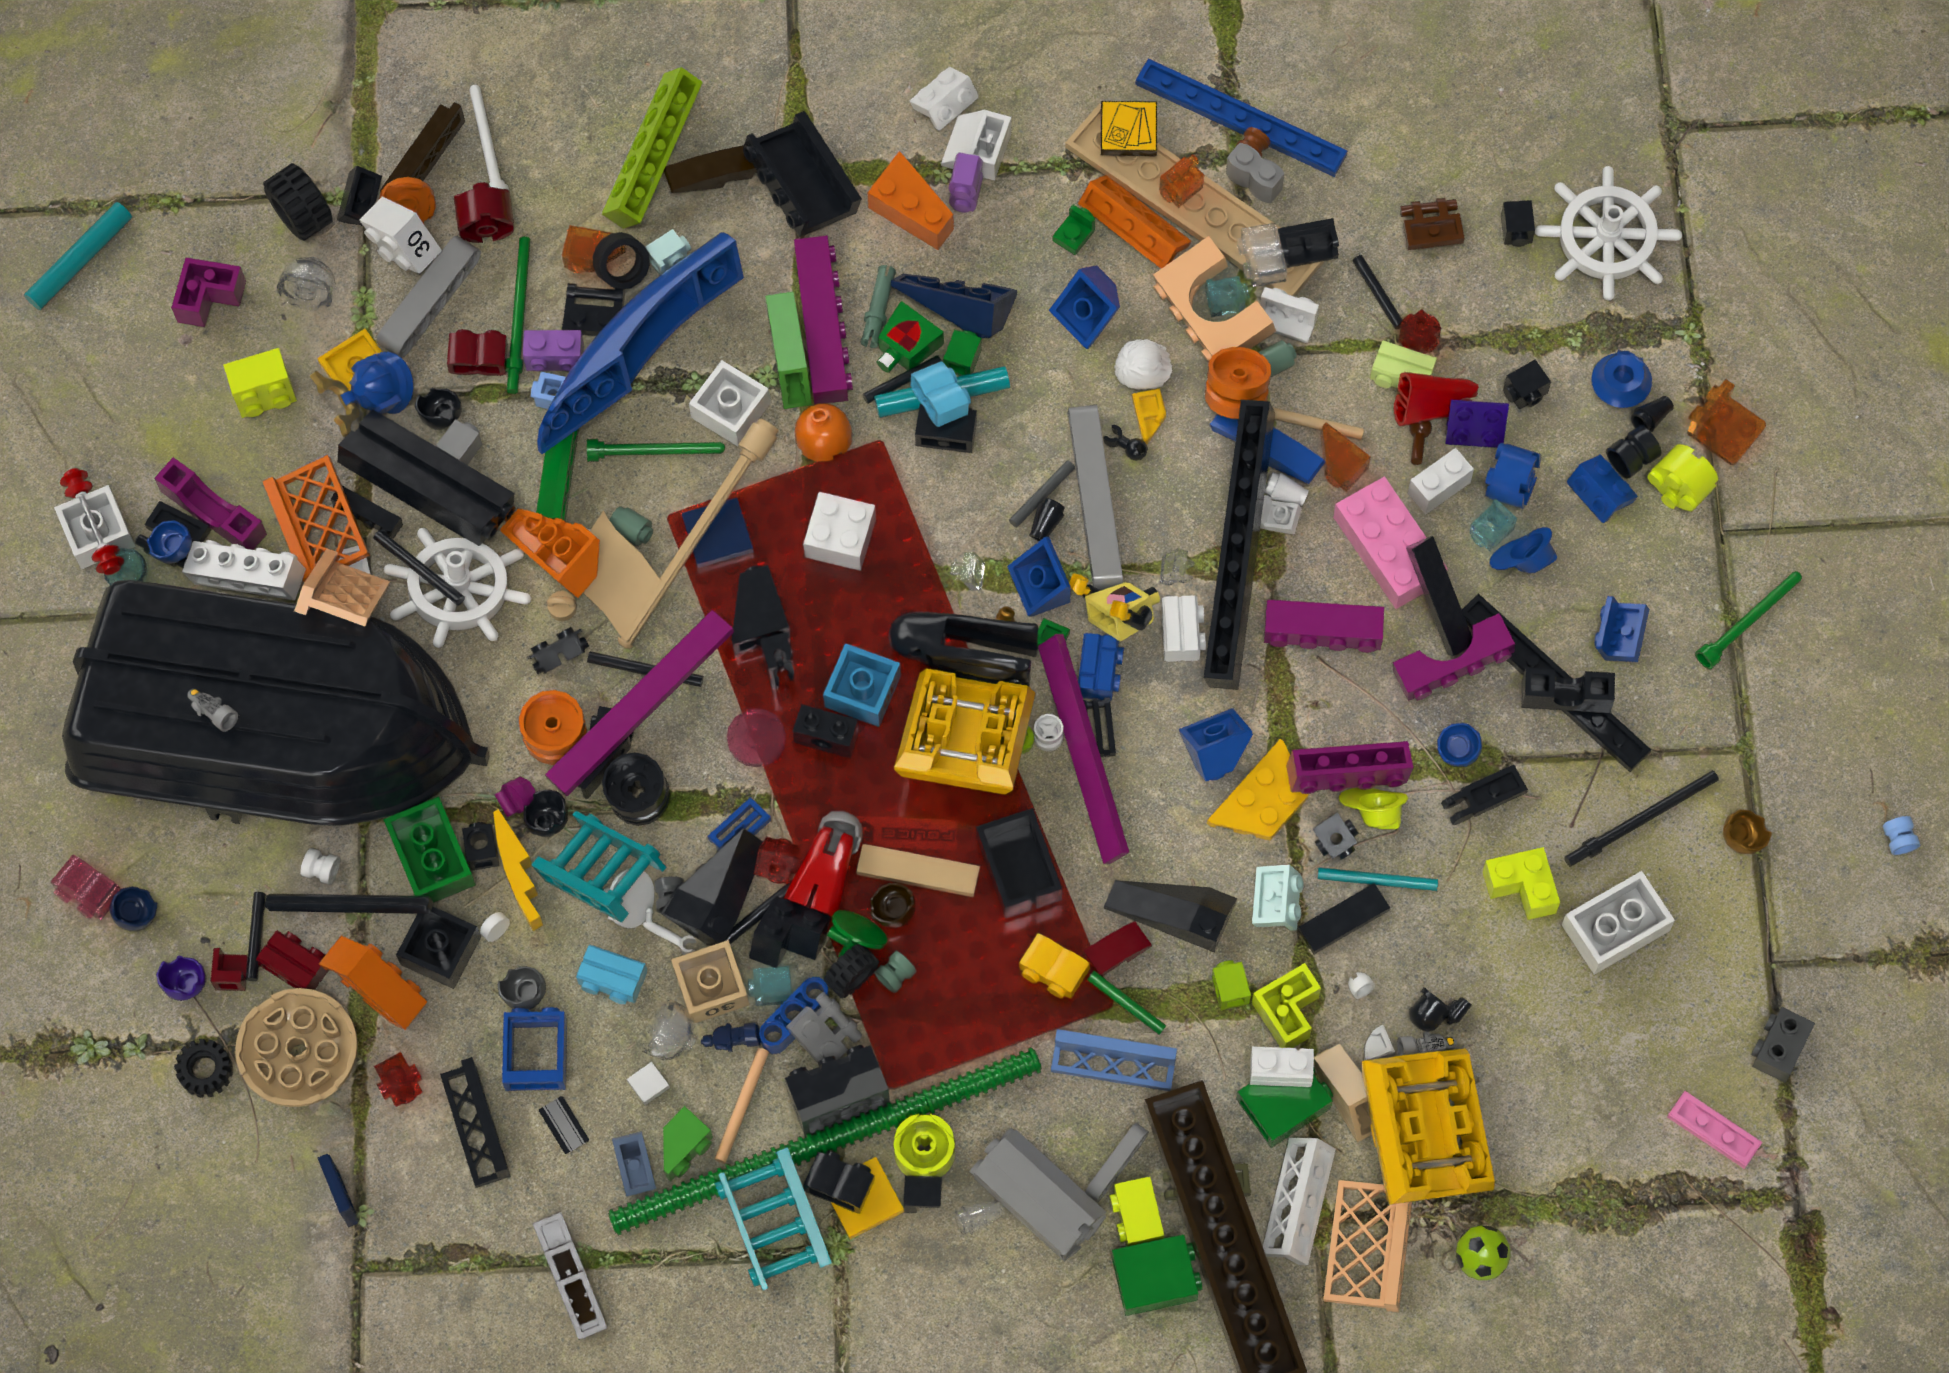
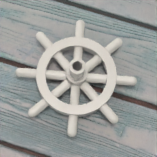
[1535,166,1682,301]
[384,528,531,648]

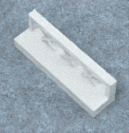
[1263,1138,1336,1265]

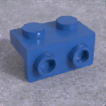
[1567,454,1638,523]
[1594,596,1650,662]

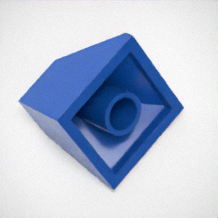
[1049,265,1120,349]
[1179,708,1253,781]

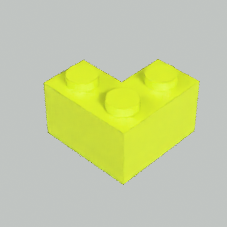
[1482,847,1560,920]
[1252,963,1321,1048]

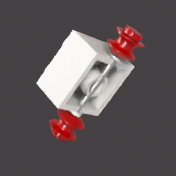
[54,468,136,575]

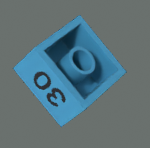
[823,643,901,727]

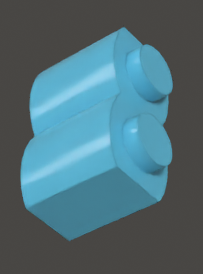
[910,361,971,427]

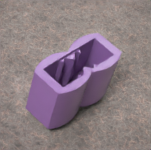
[949,152,983,213]

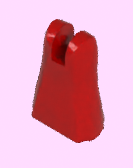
[1393,372,1479,426]
[783,826,854,917]

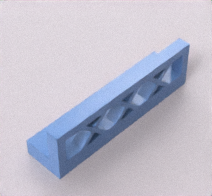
[1051,1029,1177,1091]

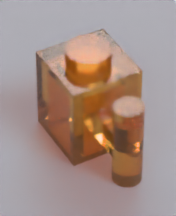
[1159,154,1204,208]

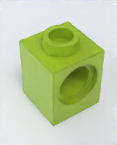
[1211,960,1251,1011]

